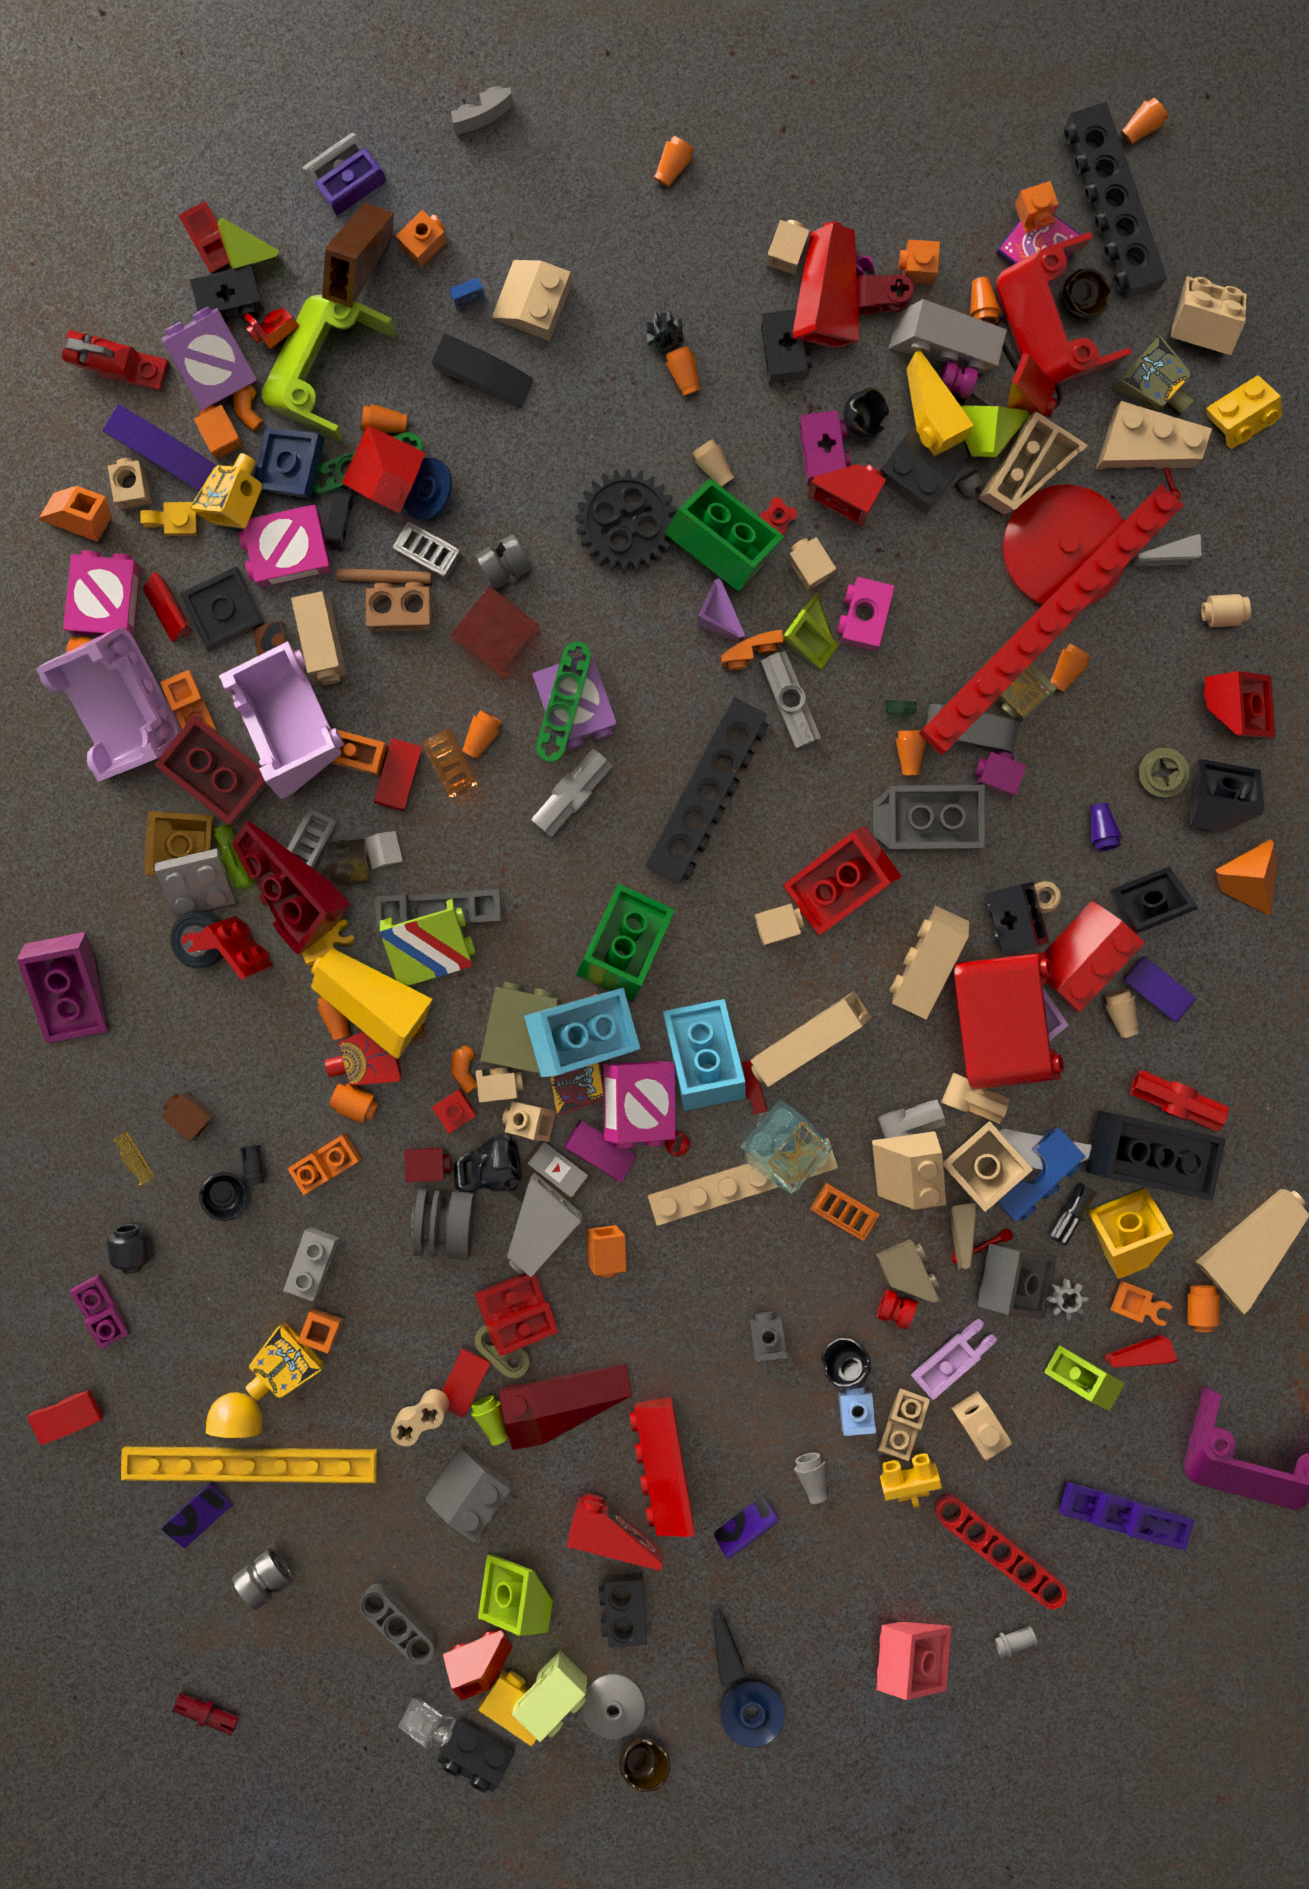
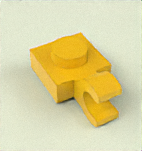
[140,502,198,536]

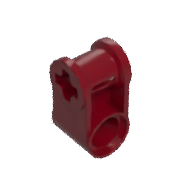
[857,274,914,315]

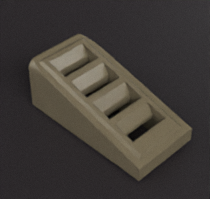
[948,1203,977,1273]

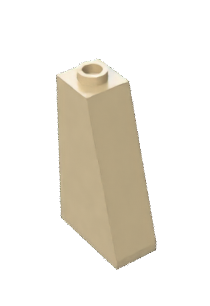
[750,991,871,1087]
[1195,1189,1309,1314]

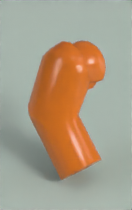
[233,384,264,432]
[450,1045,477,1095]

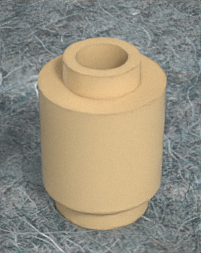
[1201,594,1251,627]

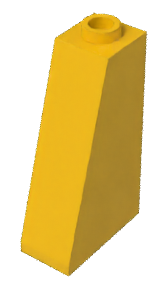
[311,948,432,1059]

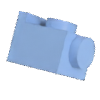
[838,1386,876,1436]

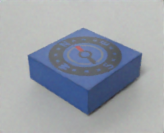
[450,277,485,310]

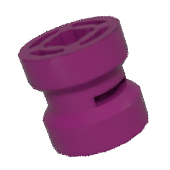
[940,361,978,400]

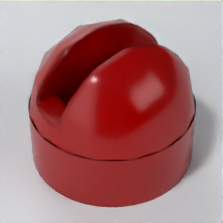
[665,1131,690,1157]

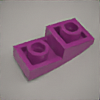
[563,1120,637,1182]
[70,1274,129,1350]

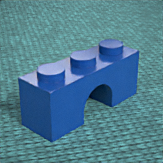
[996,1127,1086,1221]

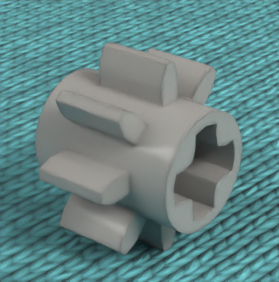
[1046,1278,1088,1320]

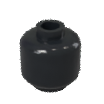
[107,1224,151,1274]

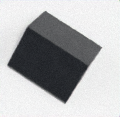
[1111,866,1197,934]

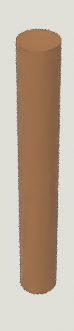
[336,568,432,584]

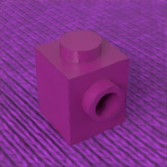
[974,750,1027,798]

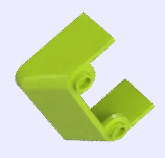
[262,295,397,444]

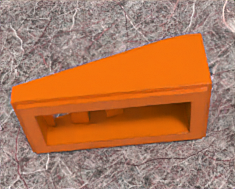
[809,1182,880,1242]

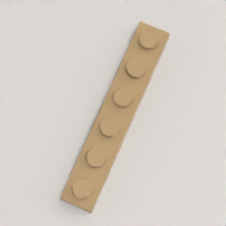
[647,1137,838,1226]

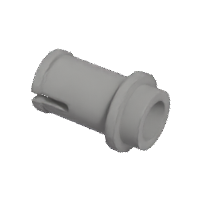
[994,1626,1038,1659]

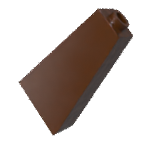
[322,203,394,308]

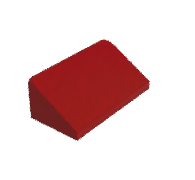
[143,572,192,642]

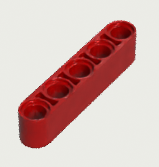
[934,1493,1068,1609]

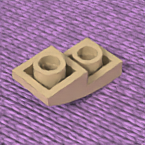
[877,1388,930,1462]

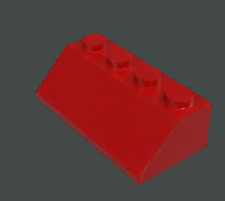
[629,1397,695,1537]

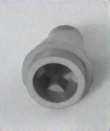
[794,1453,828,1504]

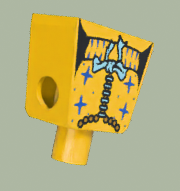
[190,453,262,529]
[246,1322,326,1401]

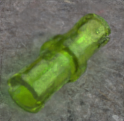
[212,824,253,890]

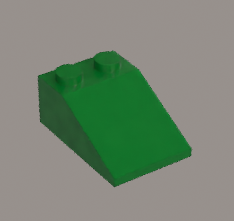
[576,883,675,1002]

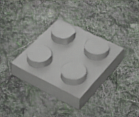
[155,849,236,918]

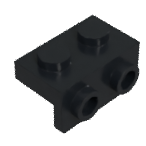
[437,1720,516,1793]

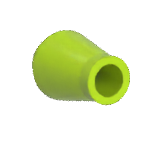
[471,1395,509,1446]

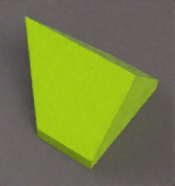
[961,406,1029,457]
[783,593,839,670]

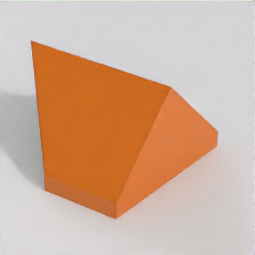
[1216,839,1278,916]

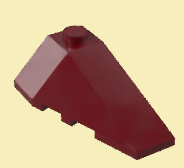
[232,821,351,955]
[499,1364,632,1450]

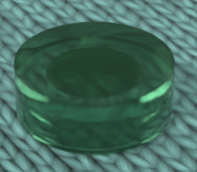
[885,700,917,714]

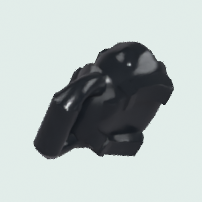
[454,1134,520,1192]

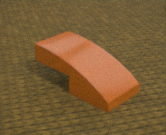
[160,670,218,731]

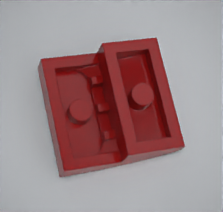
[474,1273,558,1356]

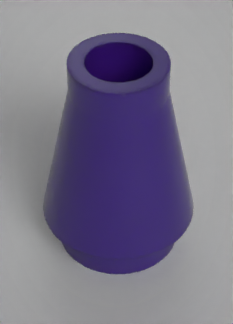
[1090,803,1122,852]

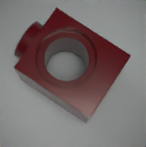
[404,1147,452,1182]

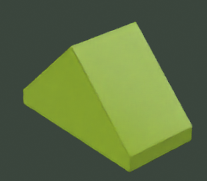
[217,218,279,269]

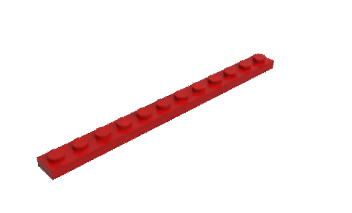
[919,483,1184,756]

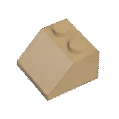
[492,260,572,341]
[943,1121,1033,1212]
[872,1131,946,1210]

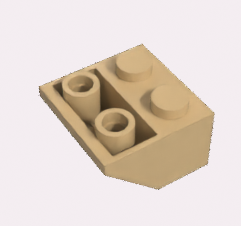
[1171,276,1247,355]

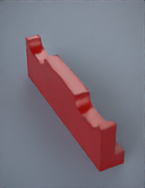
[740,1060,768,1115]

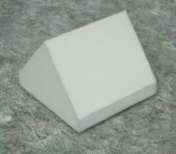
[365,831,403,869]

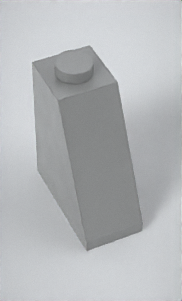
[507,1172,582,1277]

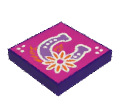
[996,215,1081,285]

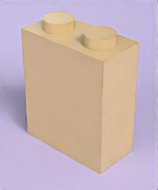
[291,591,347,685]

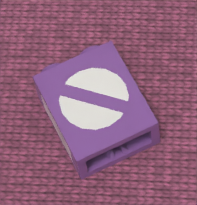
[162,307,257,410]
[532,652,617,751]

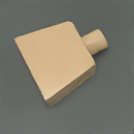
[950,1391,1012,1461]

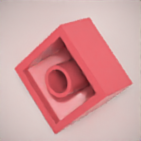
[877,1622,952,1700]

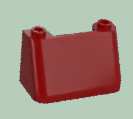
[954,952,1064,1090]

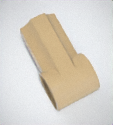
[941,1073,1010,1124]

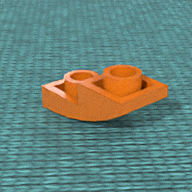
[720,630,783,671]
[287,1133,362,1196]

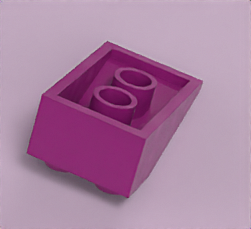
[17,932,108,1043]

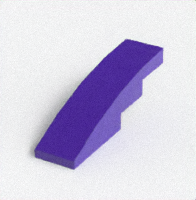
[102,404,217,492]
[1059,1482,1195,1551]

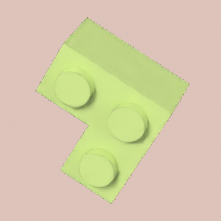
[512,1650,587,1742]

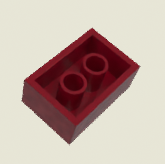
[154,715,268,826]

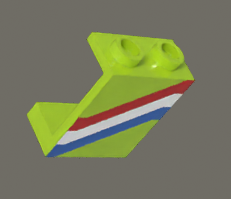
[379,899,476,986]

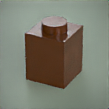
[161,1092,216,1142]

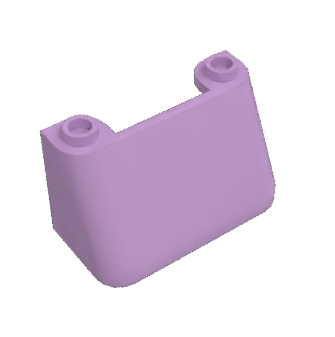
[36,627,181,782]
[219,641,344,799]

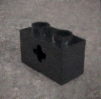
[190,265,265,323]
[761,309,812,384]
[987,882,1049,955]

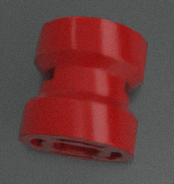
[876,1289,918,1330]

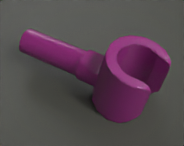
[856,252,875,277]

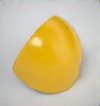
[205,1392,263,1438]

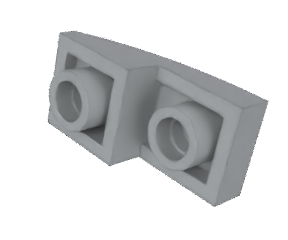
[451,86,513,135]

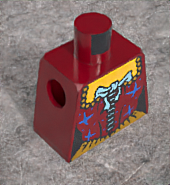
[551,1062,604,1115]

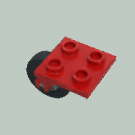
[170,911,273,981]

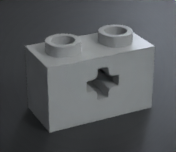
[283,1227,340,1301]

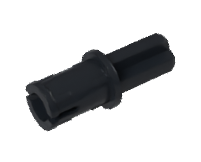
[1051,1183,1097,1245]

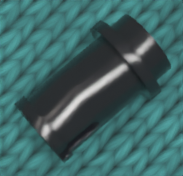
[240,1145,267,1186]

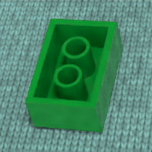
[665,478,784,592]

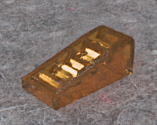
[421,728,478,798]

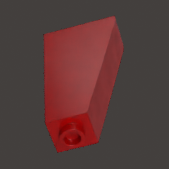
[793,221,860,349]

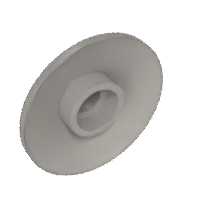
[581,1674,645,1739]

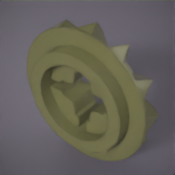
[1139,747,1190,798]

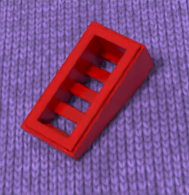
[1104,1334,1178,1368]

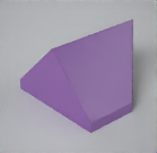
[697,578,745,643]

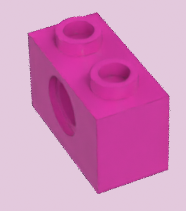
[837,577,894,652]

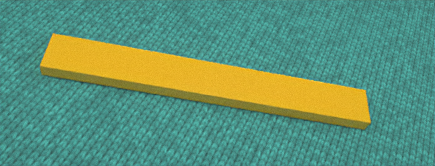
[121,1446,377,1483]

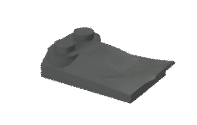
[873,785,985,850]

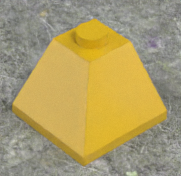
[1088,1188,1174,1279]

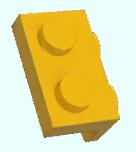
[1206,375,1282,449]

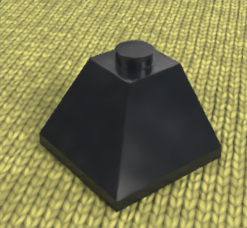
[1189,759,1265,832]

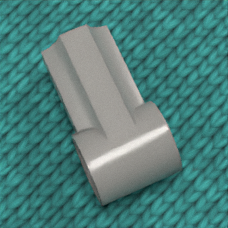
[878,1099,946,1138]

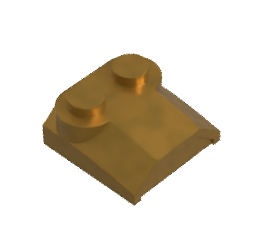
[144,811,214,876]

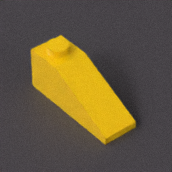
[906,350,974,456]

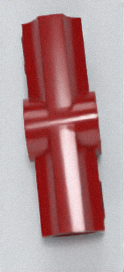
[1129,1070,1229,1132]

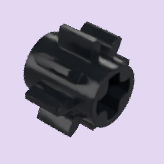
[645,311,684,352]

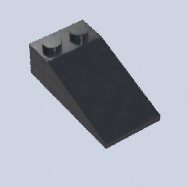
[880,392,989,515]
[1086,1110,1226,1201]

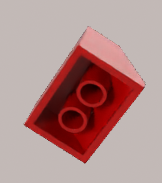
[1044,901,1145,1013]

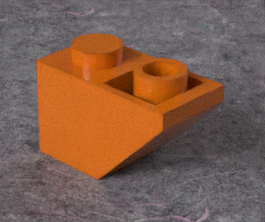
[40,486,112,542]

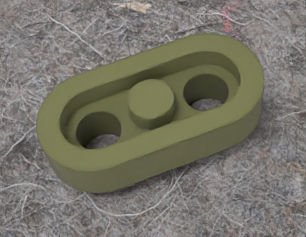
[475,1324,530,1378]

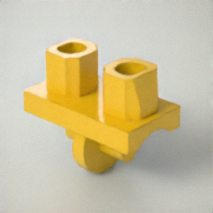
[879,1453,942,1508]

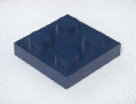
[254,427,325,498]

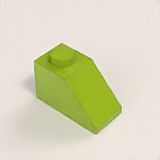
[1044,1345,1125,1411]

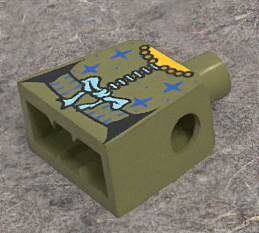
[1114,335,1194,414]

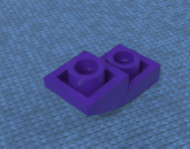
[1124,956,1196,1023]

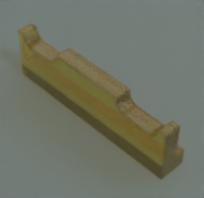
[111,1131,155,1186]

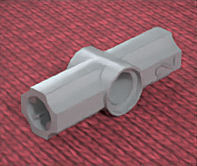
[760,651,821,749]
[531,749,613,838]

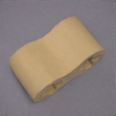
[391,1389,449,1446]

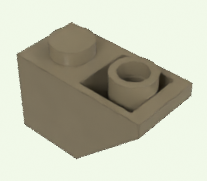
[875,1239,941,1303]

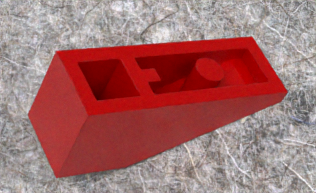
[1007,353,1058,417]

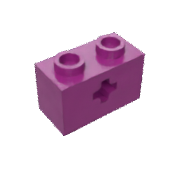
[799,410,851,485]

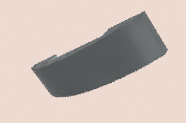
[374,889,502,928]

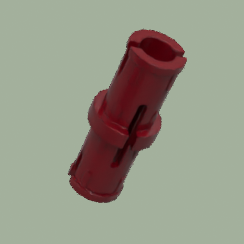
[172,1692,240,1737]

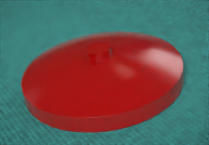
[1002,484,1126,607]

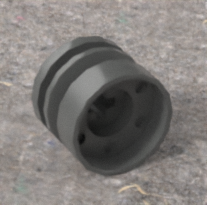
[410,1189,475,1260]

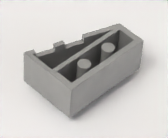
[889,299,1007,373]

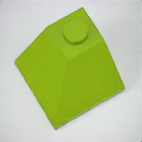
[478,1554,553,1636]

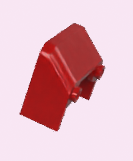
[996,231,1132,386]

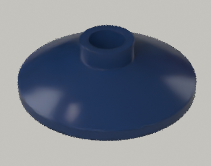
[404,458,452,520]
[721,1682,785,1747]

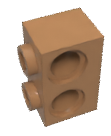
[366,582,433,632]

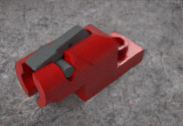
[62,330,169,393]

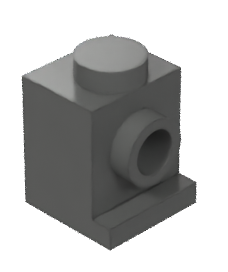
[749,1312,787,1362]

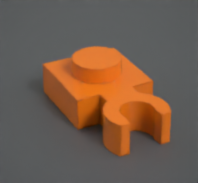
[1110,1280,1172,1326]

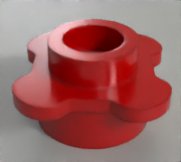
[760,497,797,535]

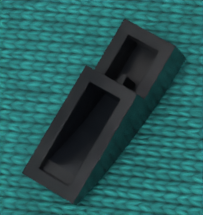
[432,333,533,408]

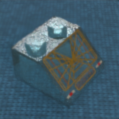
[740,1099,832,1196]

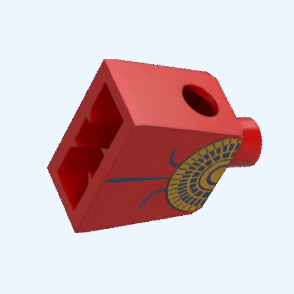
[325,1032,404,1086]

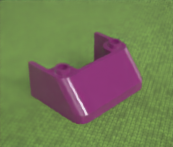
[1184,1386,1309,1510]

